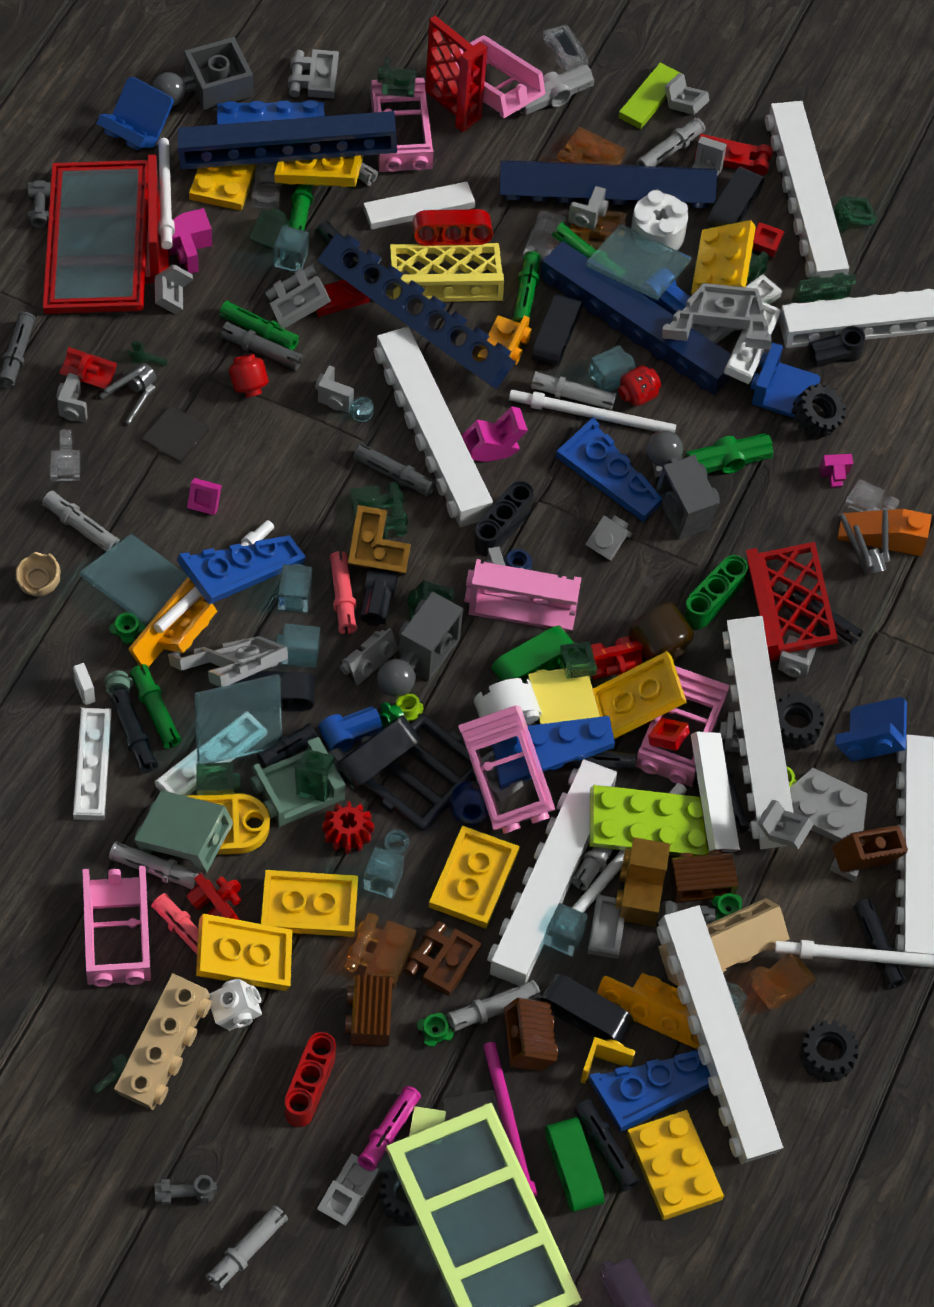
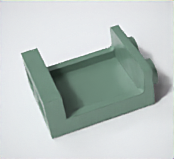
[250,737,345,827]
[134,790,233,873]

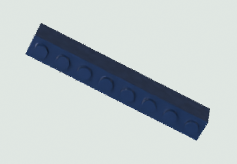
[178,111,397,169]
[499,160,717,208]
[540,241,732,395]

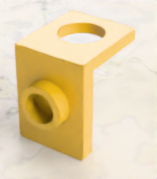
[581,1037,635,1084]

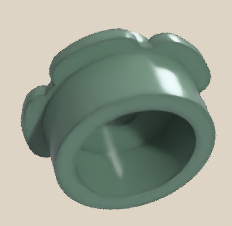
[104,671,134,697]

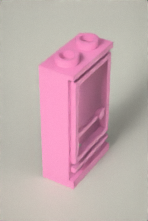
[446,35,546,118]
[371,78,434,172]
[464,559,581,633]
[635,666,730,787]
[458,705,556,834]
[83,866,151,987]

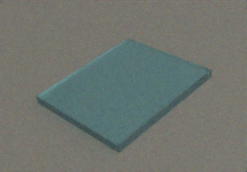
[586,224,692,300]
[80,534,188,624]
[194,674,282,766]

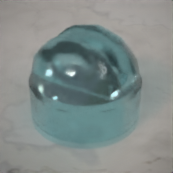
[351,396,374,422]
[384,829,409,856]

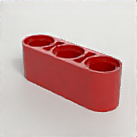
[412,209,493,246]
[284,1032,336,1127]

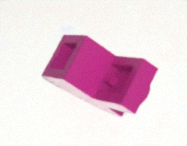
[169,208,212,273]
[461,406,528,462]

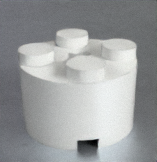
[631,190,688,256]
[474,678,542,726]

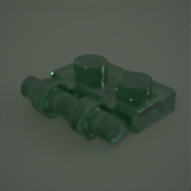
[792,272,856,304]
[350,482,408,539]

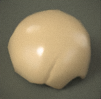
[16,552,61,597]

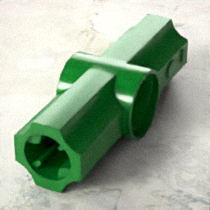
[685,433,774,474]

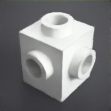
[209,979,262,1031]

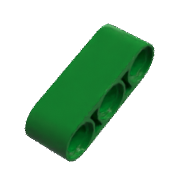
[683,555,748,630]
[491,625,578,684]
[545,1117,605,1213]

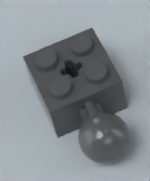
[152,37,253,110]
[647,430,720,540]
[377,592,463,697]

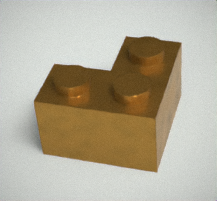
[348,505,411,575]
[615,837,670,927]

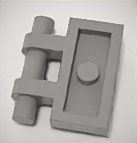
[288,49,339,99]
[265,264,331,329]

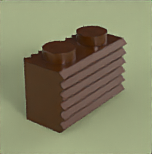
[832,825,908,873]
[669,850,738,903]
[345,975,393,1046]
[504,997,558,1071]

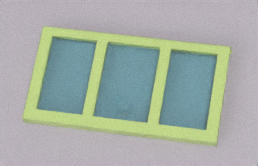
[385,1103,582,1307]

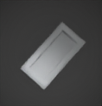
[587,894,625,959]

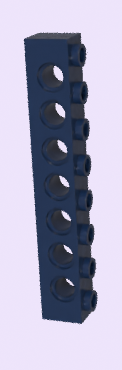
[318,233,516,389]

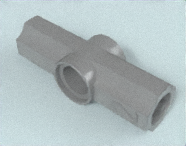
[519,64,594,115]

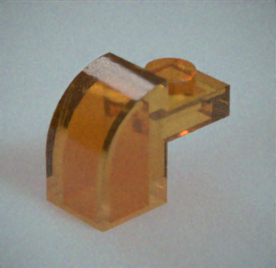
[750,953,817,1009]

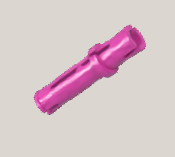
[357,1086,421,1171]

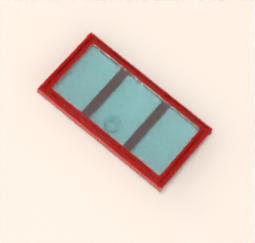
[43,160,148,314]

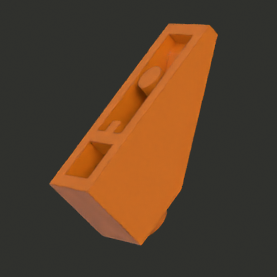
[837,509,932,557]

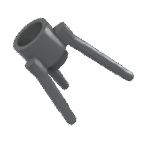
[99,363,157,425]
[839,510,891,575]

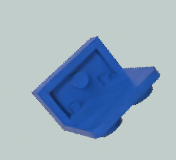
[96,77,174,150]
[750,343,820,418]
[835,697,907,762]

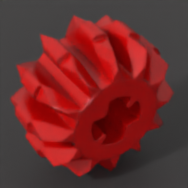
[322,800,374,855]

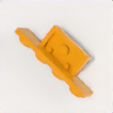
[129,577,217,668]
[597,973,700,1050]

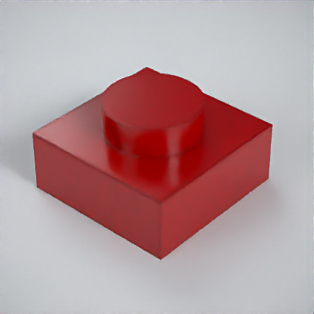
[752,222,784,257]
[648,717,690,751]

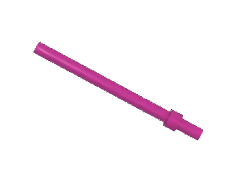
[483,1042,538,1224]

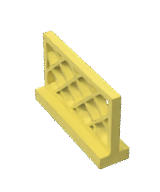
[390,243,504,302]

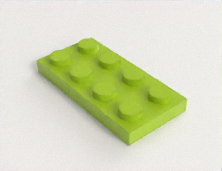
[589,785,709,856]

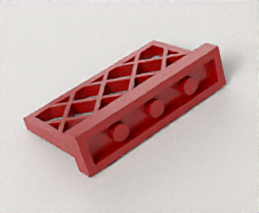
[425,15,488,132]
[145,155,169,284]
[746,542,838,662]

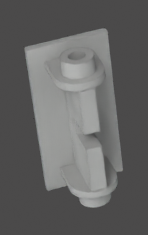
[340,628,398,686]

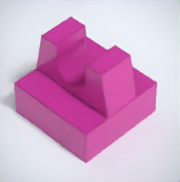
[819,454,853,488]
[187,478,222,515]

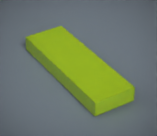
[618,62,682,129]

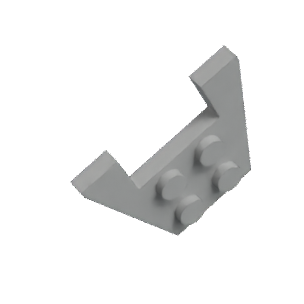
[662,283,771,350]
[168,636,289,688]
[748,768,868,882]

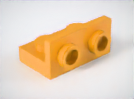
[477,315,532,365]

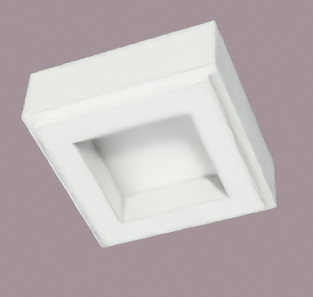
[73,663,95,705]

